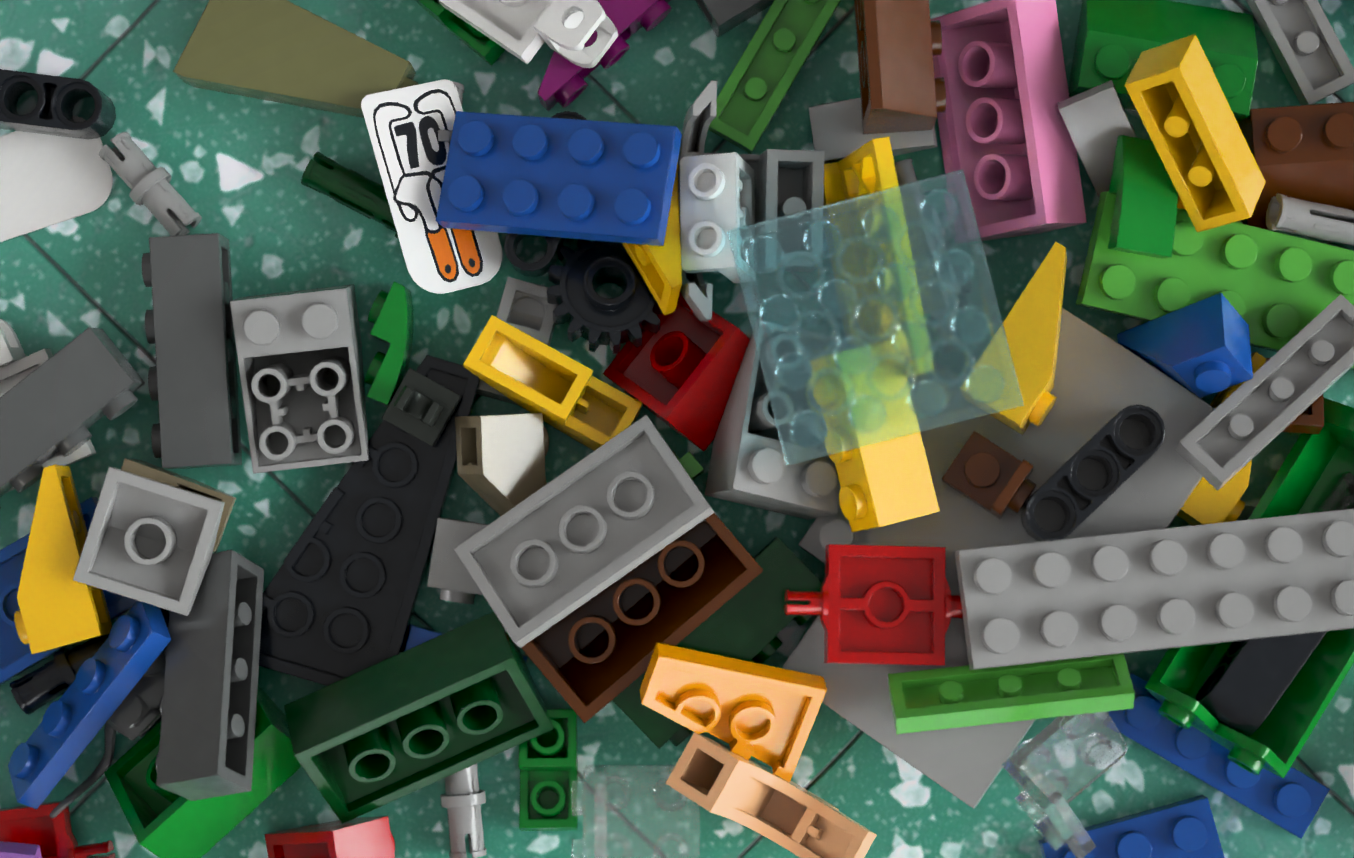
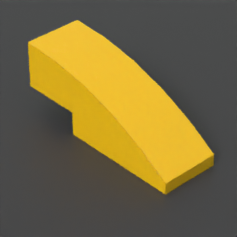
[463,315,643,451]

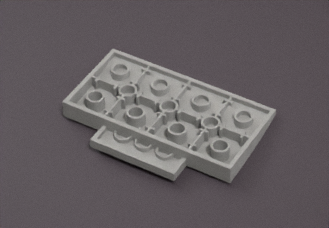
[782,308,1215,809]

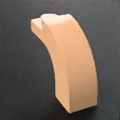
[665,732,877,858]

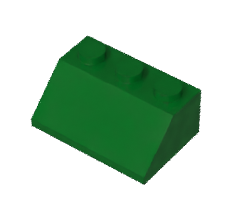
[1068,0,1258,123]
[104,685,302,858]

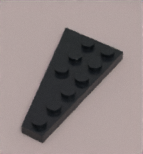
[259,355,480,686]

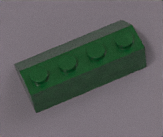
[284,611,554,824]

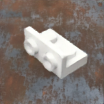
[680,152,756,283]

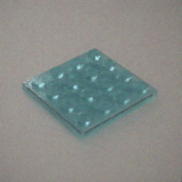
[727,169,1024,466]

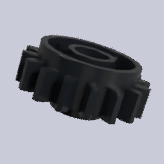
[547,239,663,354]

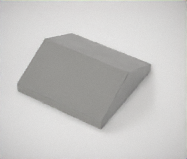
[73,466,225,616]

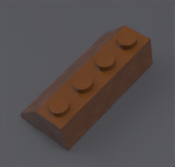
[854,0,946,134]
[1238,102,1354,230]
[521,513,764,723]

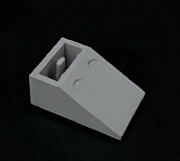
[230,284,369,474]
[705,318,864,520]

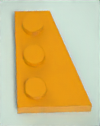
[640,643,827,783]

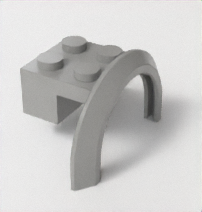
[678,81,825,321]

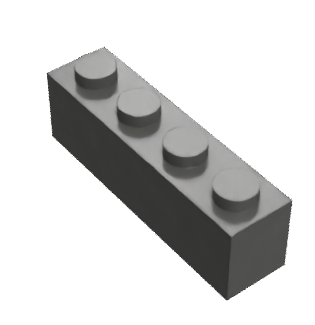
[142,233,242,469]
[0,327,145,509]
[156,550,264,801]

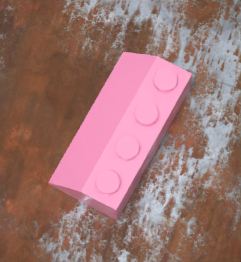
[930,0,1087,244]

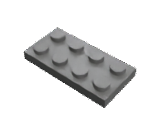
[454,415,715,648]

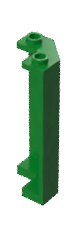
[1145,398,1354,779]

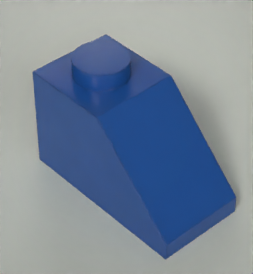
[1117,293,1253,398]

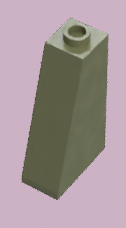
[173,0,418,118]

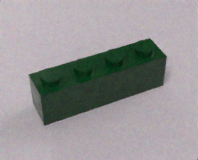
[612,537,822,749]

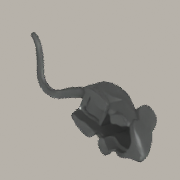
[49,650,166,818]

